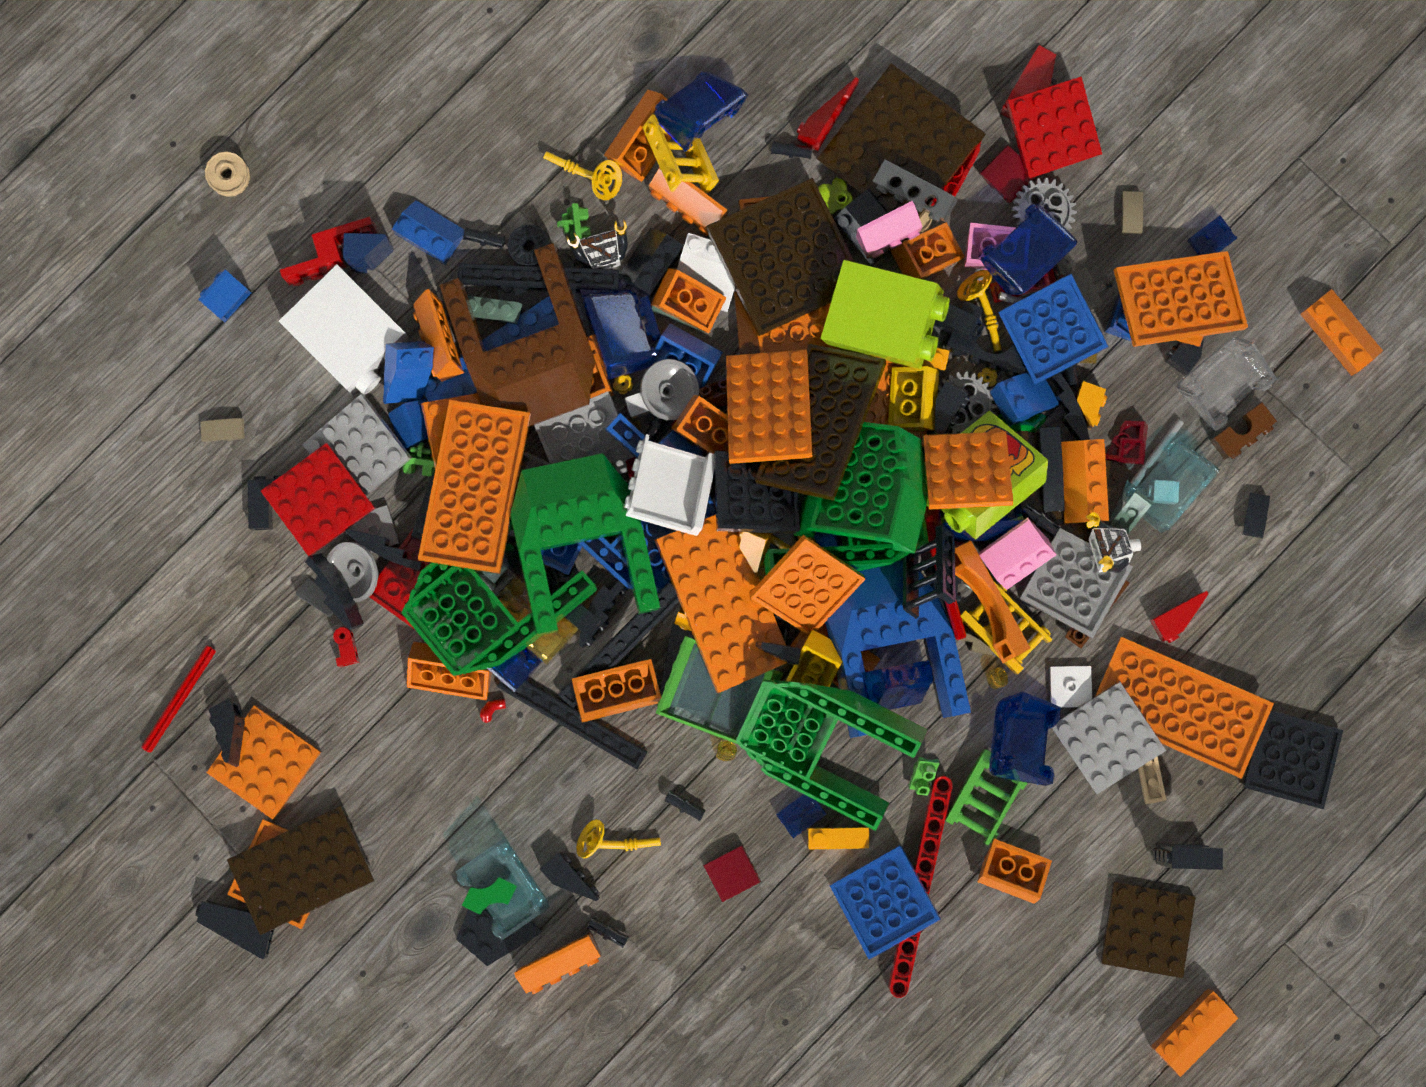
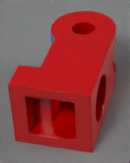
[333,627,360,668]

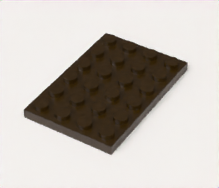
[227,806,375,935]

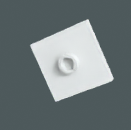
[1049,666,1092,708]

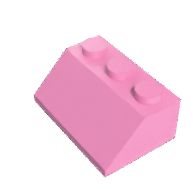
[856,201,922,258]
[964,223,1031,274]
[978,518,1056,590]

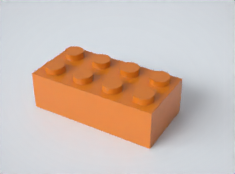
[671,395,729,454]

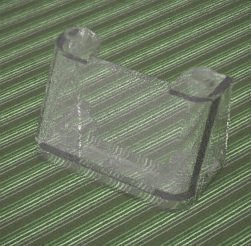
[1177,337,1277,431]

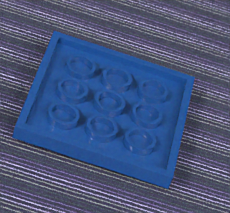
[998,274,1109,385]
[830,846,941,959]

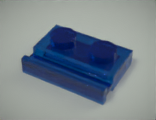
[1187,216,1238,255]
[638,296,660,341]
[776,794,826,839]

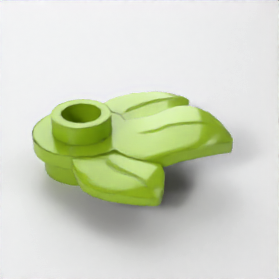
[818,178,853,215]

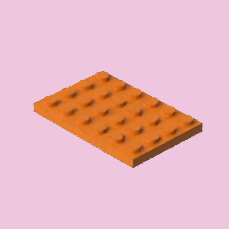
[1113,251,1248,347]
[726,350,812,464]

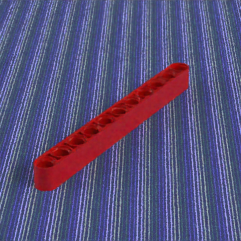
[888,776,952,998]

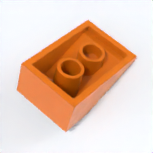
[891,222,965,280]
[651,268,727,333]

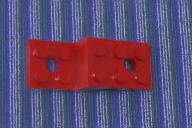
[280,216,378,286]

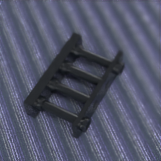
[902,525,956,619]

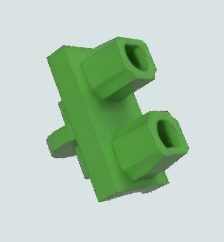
[557,203,591,241]
[403,442,435,477]
[908,757,940,796]

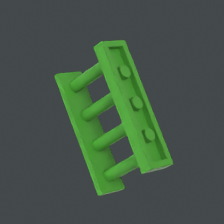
[945,749,1029,846]

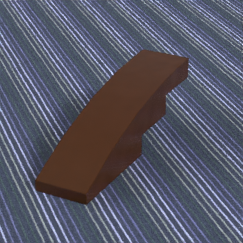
[734,292,760,355]

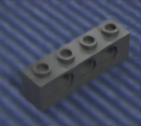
[873,160,957,222]

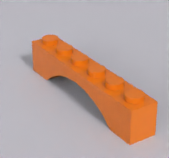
[955,541,1031,663]

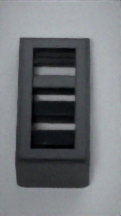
[755,642,801,665]

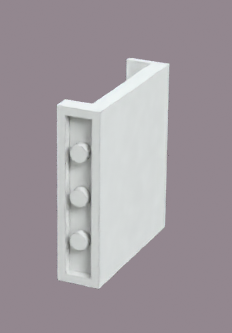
[624,434,715,536]

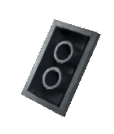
[834,189,892,265]
[619,228,684,299]

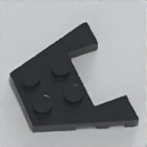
[456,879,542,966]

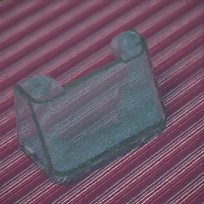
[1124,440,1220,533]
[456,839,549,941]

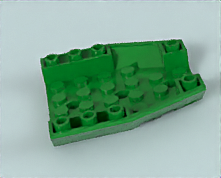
[794,422,928,553]

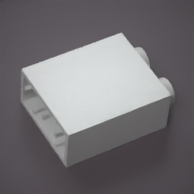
[279,265,410,395]

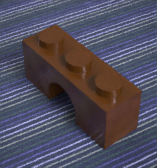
[1210,402,1277,460]

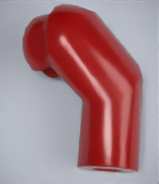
[480,698,506,723]

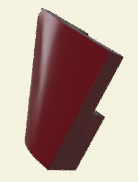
[1105,421,1148,465]

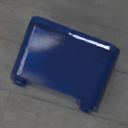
[654,71,748,152]
[978,204,1078,295]
[583,289,657,380]
[989,691,1061,786]

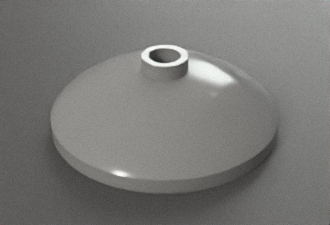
[640,359,699,420]
[327,542,378,602]

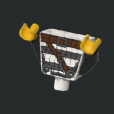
[566,219,628,269]
[1086,512,1141,573]

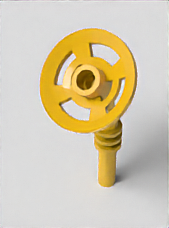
[543,151,622,200]
[957,270,1002,352]
[576,819,661,858]

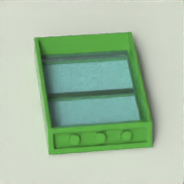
[656,636,784,744]

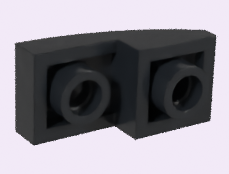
[1242,492,1270,539]

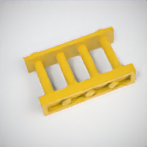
[642,114,719,193]
[960,582,1053,675]

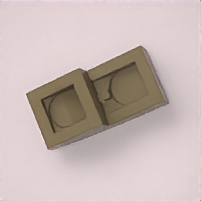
[1121,191,1143,234]
[201,418,245,442]
[954,633,992,656]

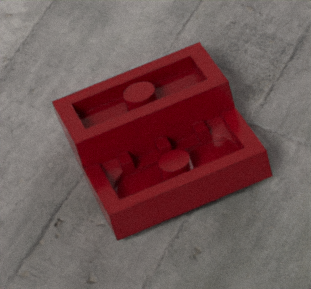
[979,145,1035,203]
[703,845,761,902]

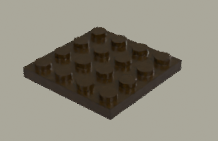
[1100,882,1196,978]

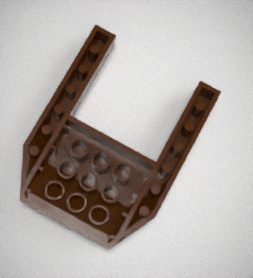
[439,243,595,427]

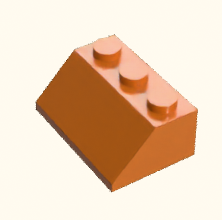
[977,839,1052,904]

